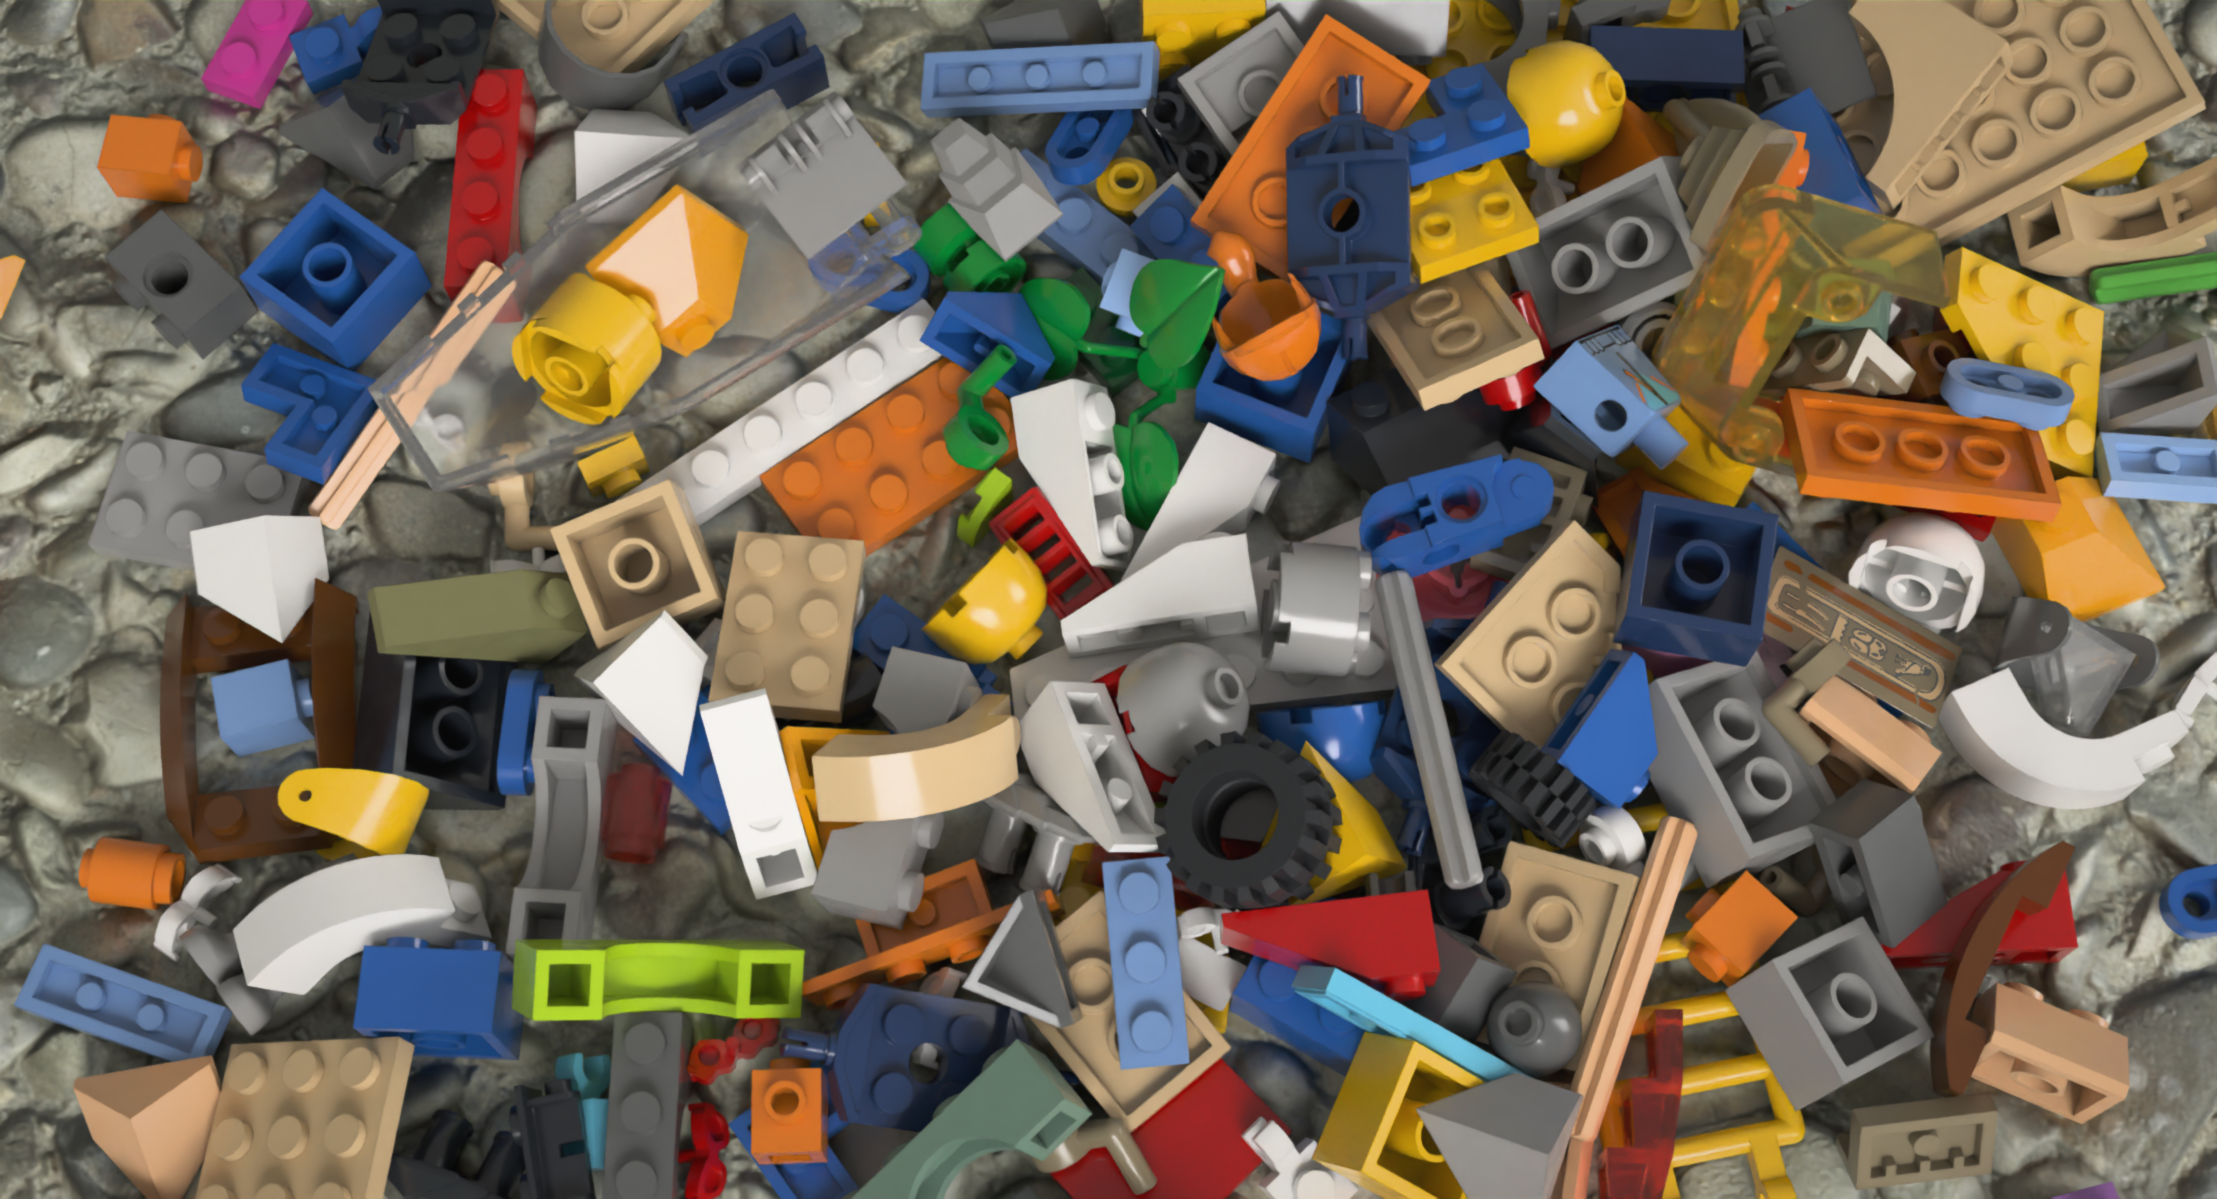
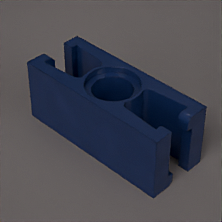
[664,12,830,156]
[1587,25,1745,112]

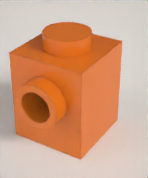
[97,114,203,204]
[1680,870,1798,987]
[751,1058,828,1165]

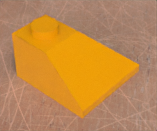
[585,184,749,358]
[1991,476,2165,623]

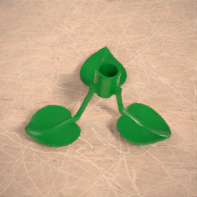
[1018,258,1225,531]

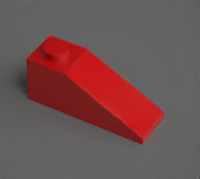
[1879,860,2078,970]
[1219,889,1441,1001]

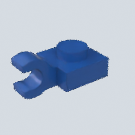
[289,6,383,94]

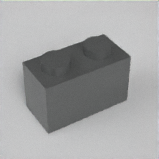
[1809,778,1948,948]

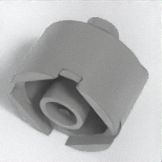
[1261,540,1372,677]

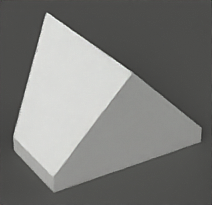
[574,108,695,223]
[189,515,329,643]
[574,610,709,776]

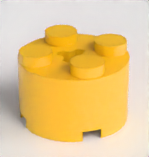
[512,272,662,425]

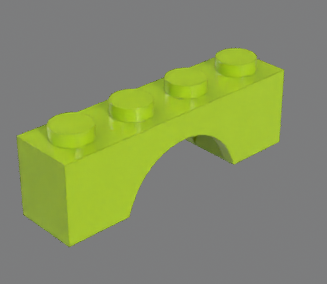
[512,939,805,1021]

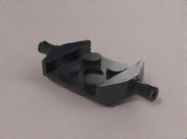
[341,0,500,155]

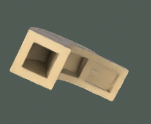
[2007,156,2217,277]
[811,694,1021,822]

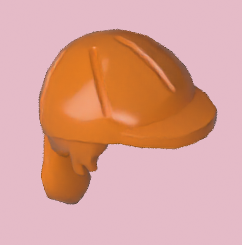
[1206,231,1322,381]

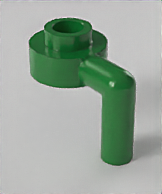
[943,344,1017,470]

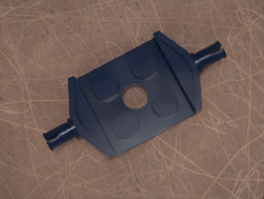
[1286,75,1419,360]
[1369,580,1508,856]
[780,983,1079,1132]

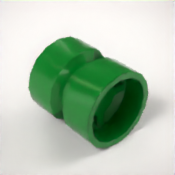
[913,203,1027,293]

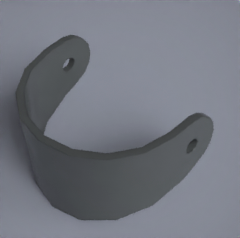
[538,0,689,111]
[1992,596,2160,693]

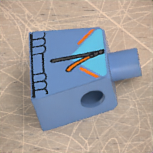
[1533,325,1689,470]

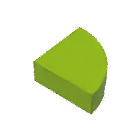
[957,467,1014,549]

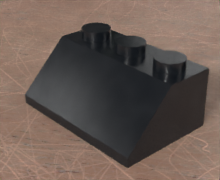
[1326,367,1517,496]
[352,612,518,810]

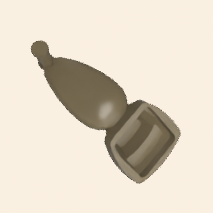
[1663,98,1797,252]

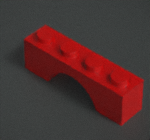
[444,69,537,319]

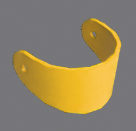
[277,768,429,861]

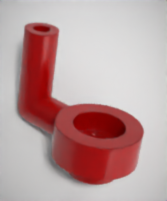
[1479,290,1552,411]

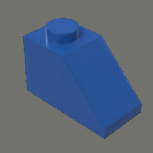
[1540,649,1658,809]

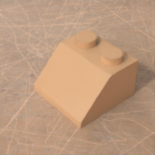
[1799,674,1942,798]
[1970,982,2130,1124]

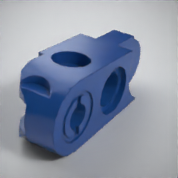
[1359,454,1554,578]

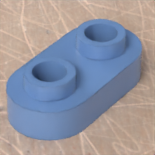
[1939,358,2075,431]

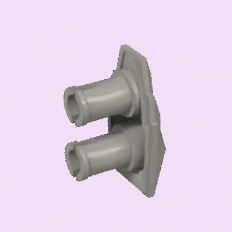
[930,118,1063,262]
[974,774,1100,898]

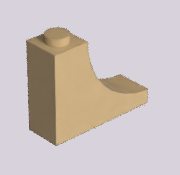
[1848,0,2015,209]

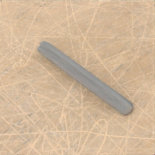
[1375,570,1484,889]

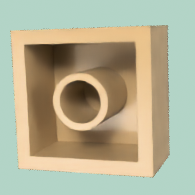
[549,479,726,651]

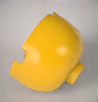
[1507,40,1626,169]
[921,538,1047,665]

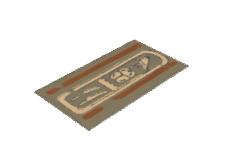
[1764,546,1963,729]

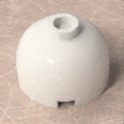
[1849,512,1985,635]

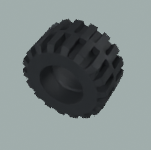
[1154,731,1343,912]

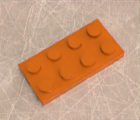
[1190,14,1431,282]
[759,357,1019,558]
[1780,388,2062,523]

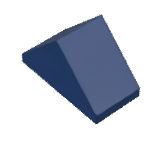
[919,291,1055,397]

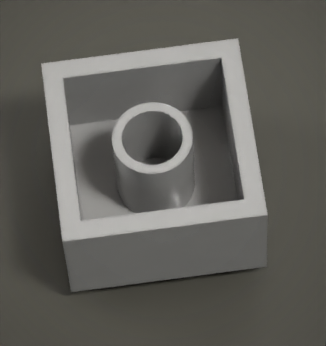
[1725,916,1935,1111]

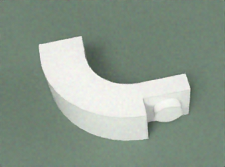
[1938,667,2189,809]
[233,854,492,995]

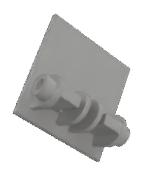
[736,91,907,260]

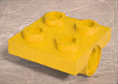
[1410,158,1539,284]

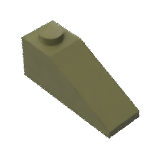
[367,569,588,664]

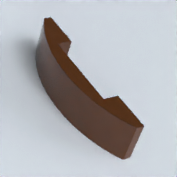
[1930,841,2075,1098]

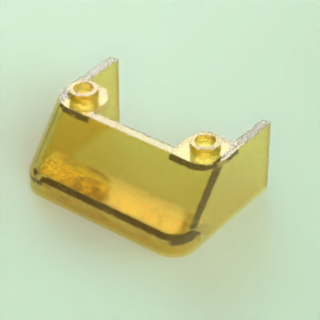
[1652,184,1951,478]

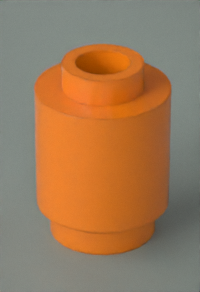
[79,837,186,910]

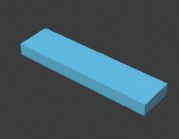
[1291,965,1533,1083]

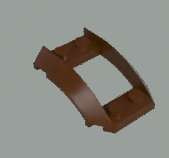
[160,578,360,864]

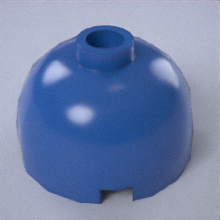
[1256,700,1387,783]

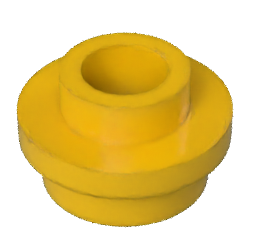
[1096,157,1156,217]

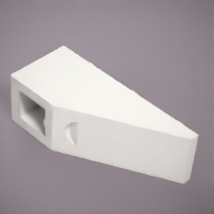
[1011,378,1133,572]
[699,688,818,900]

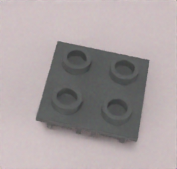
[1735,0,1878,115]

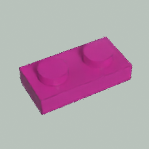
[201,0,314,109]

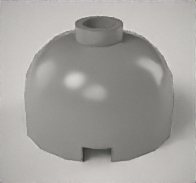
[1117,641,1250,777]

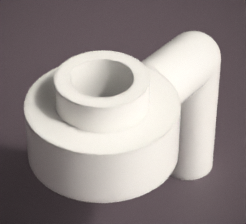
[1579,805,1700,891]

